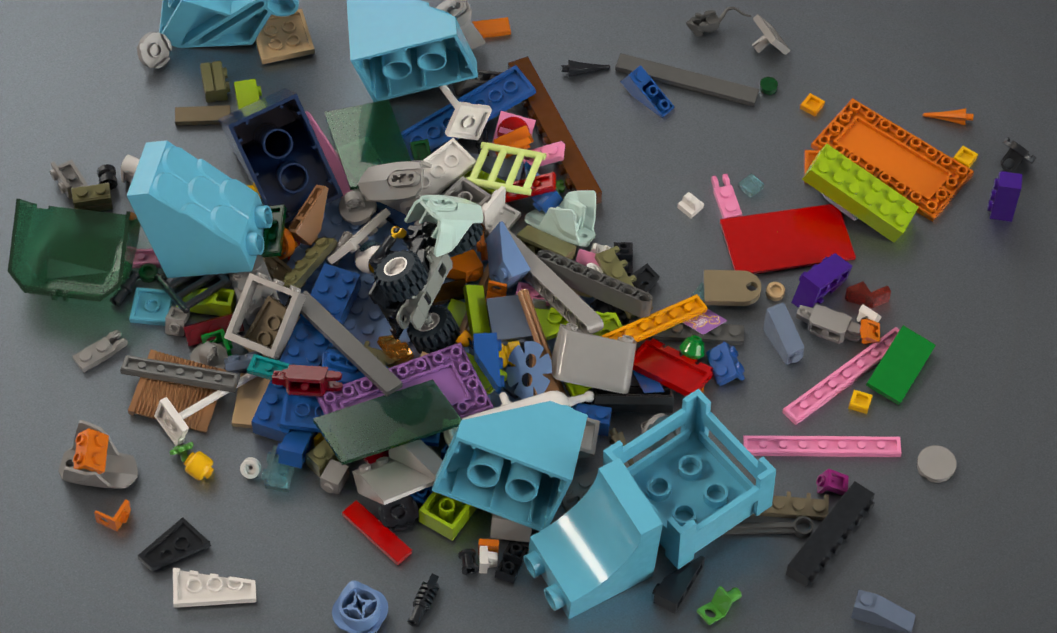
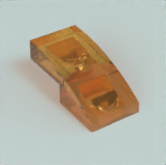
[377,335,414,361]

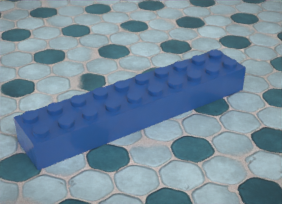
[251,263,361,442]

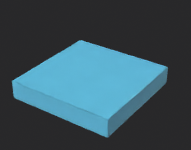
[129,287,173,326]

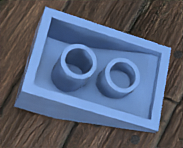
[486,221,531,289]

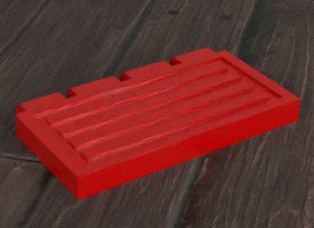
[633,338,713,396]

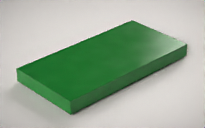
[866,325,936,405]

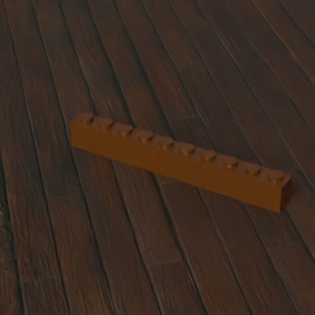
[508,56,602,204]

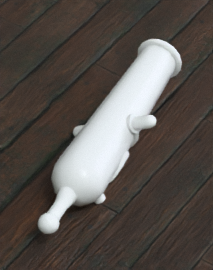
[442,390,595,446]

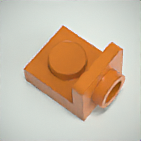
[860,319,880,345]

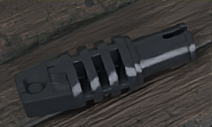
[407,573,439,627]

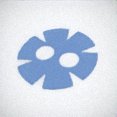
[506,341,552,399]

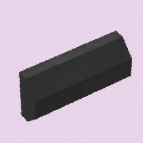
[594,385,674,413]

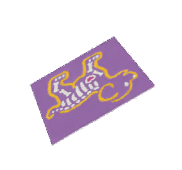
[683,309,728,335]

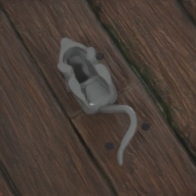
[686,7,751,37]

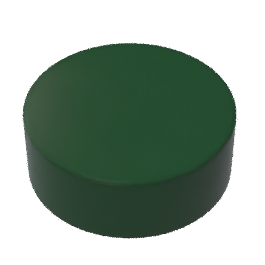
[759,77,778,95]
[139,263,158,283]

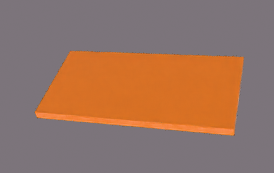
[811,98,974,222]

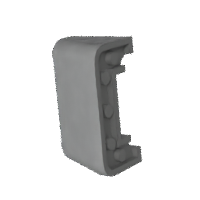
[551,323,637,394]

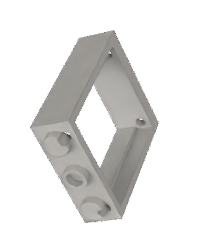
[224,272,307,360]

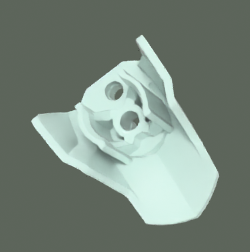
[524,190,596,247]
[405,195,483,257]

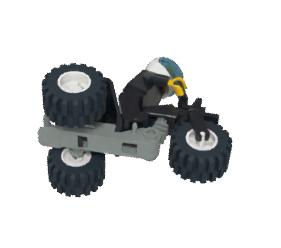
[354,222,483,354]

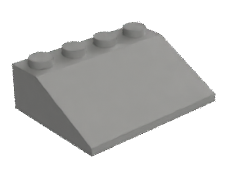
[352,446,439,505]

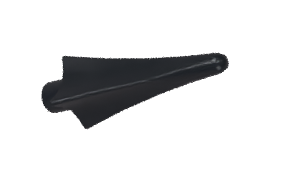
[561,60,610,77]

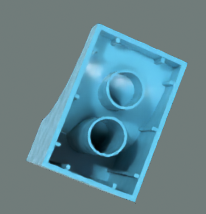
[523,458,663,619]

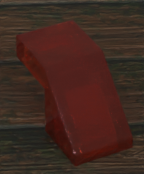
[845,281,891,308]

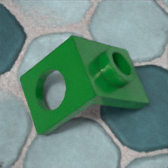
[201,329,233,356]

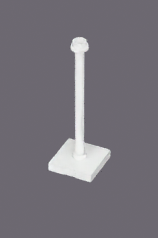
[439,85,492,140]
[154,373,257,446]

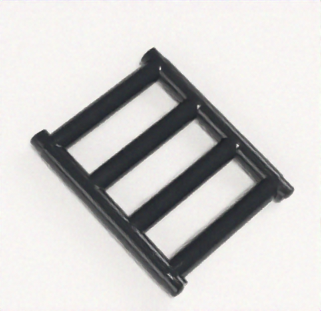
[155,273,232,314]

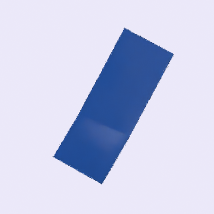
[633,370,665,393]

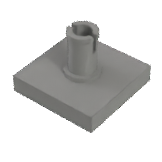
[752,14,791,55]

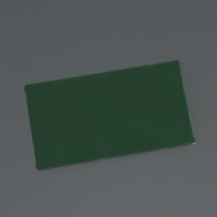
[324,99,411,190]
[313,379,462,465]

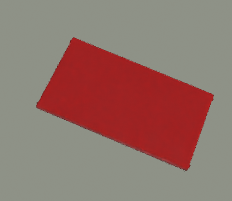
[720,204,856,274]

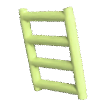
[466,142,547,196]

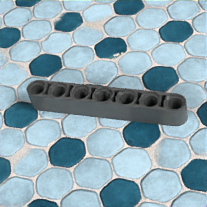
[537,250,653,318]

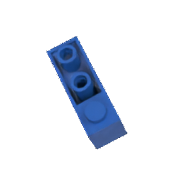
[620,65,675,118]
[473,332,505,394]

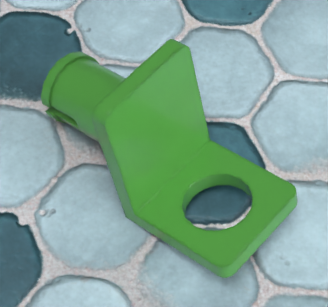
[697,586,742,625]

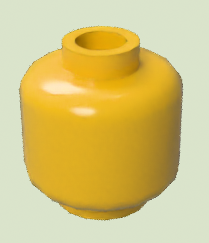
[184,451,214,481]

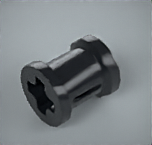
[458,548,479,575]

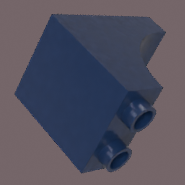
[218,88,343,223]

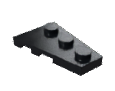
[138,517,211,572]

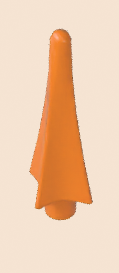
[923,108,973,125]

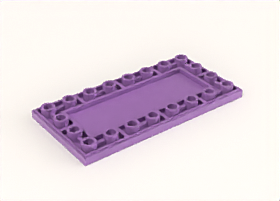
[316,342,493,463]

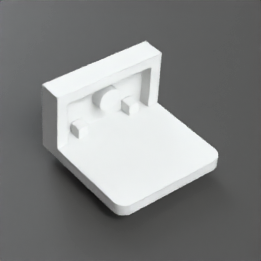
[482,186,521,234]

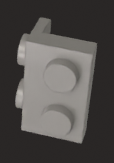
[50,160,88,199]

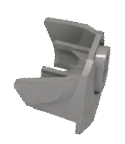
[436,0,485,49]
[358,160,432,215]
[59,420,138,489]

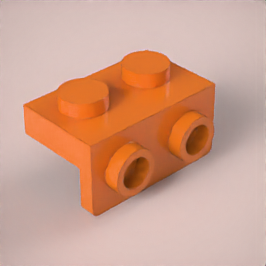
[493,125,534,159]
[73,428,109,474]

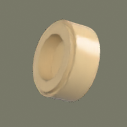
[766,282,785,301]

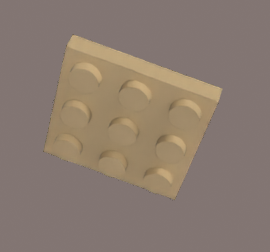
[255,9,315,65]

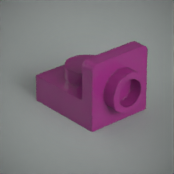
[816,468,849,496]

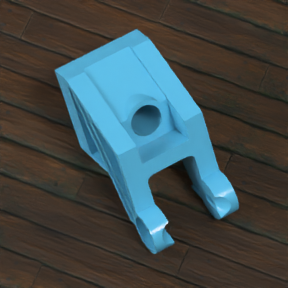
[159,0,299,48]

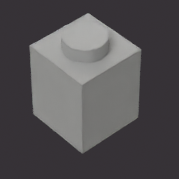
[320,459,349,495]

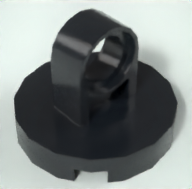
[1001,137,1036,172]
[378,495,419,531]

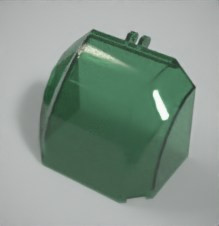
[8,199,141,302]

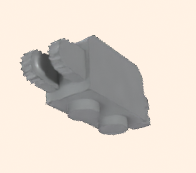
[796,304,861,344]

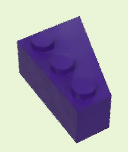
[987,171,1022,222]
[791,253,852,308]

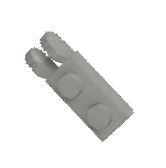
[72,329,128,373]

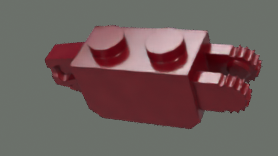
[272,364,343,397]

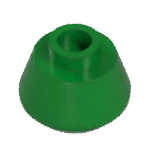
[679,335,705,359]

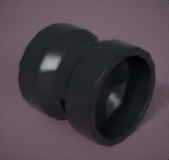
[97,164,118,190]

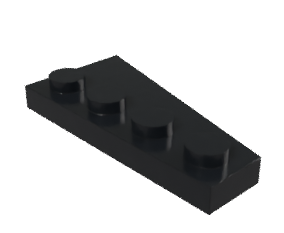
[590,263,660,324]

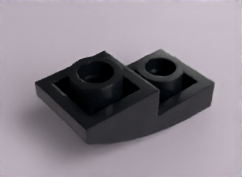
[614,242,633,276]
[494,541,529,584]

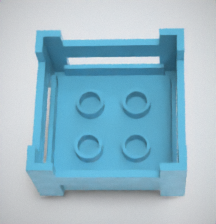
[603,389,776,569]

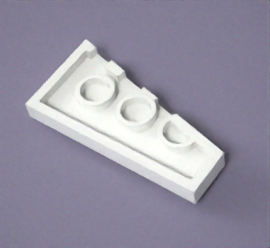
[327,208,391,264]
[173,568,256,608]

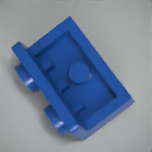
[706,342,745,386]

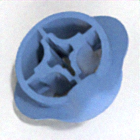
[332,580,388,633]

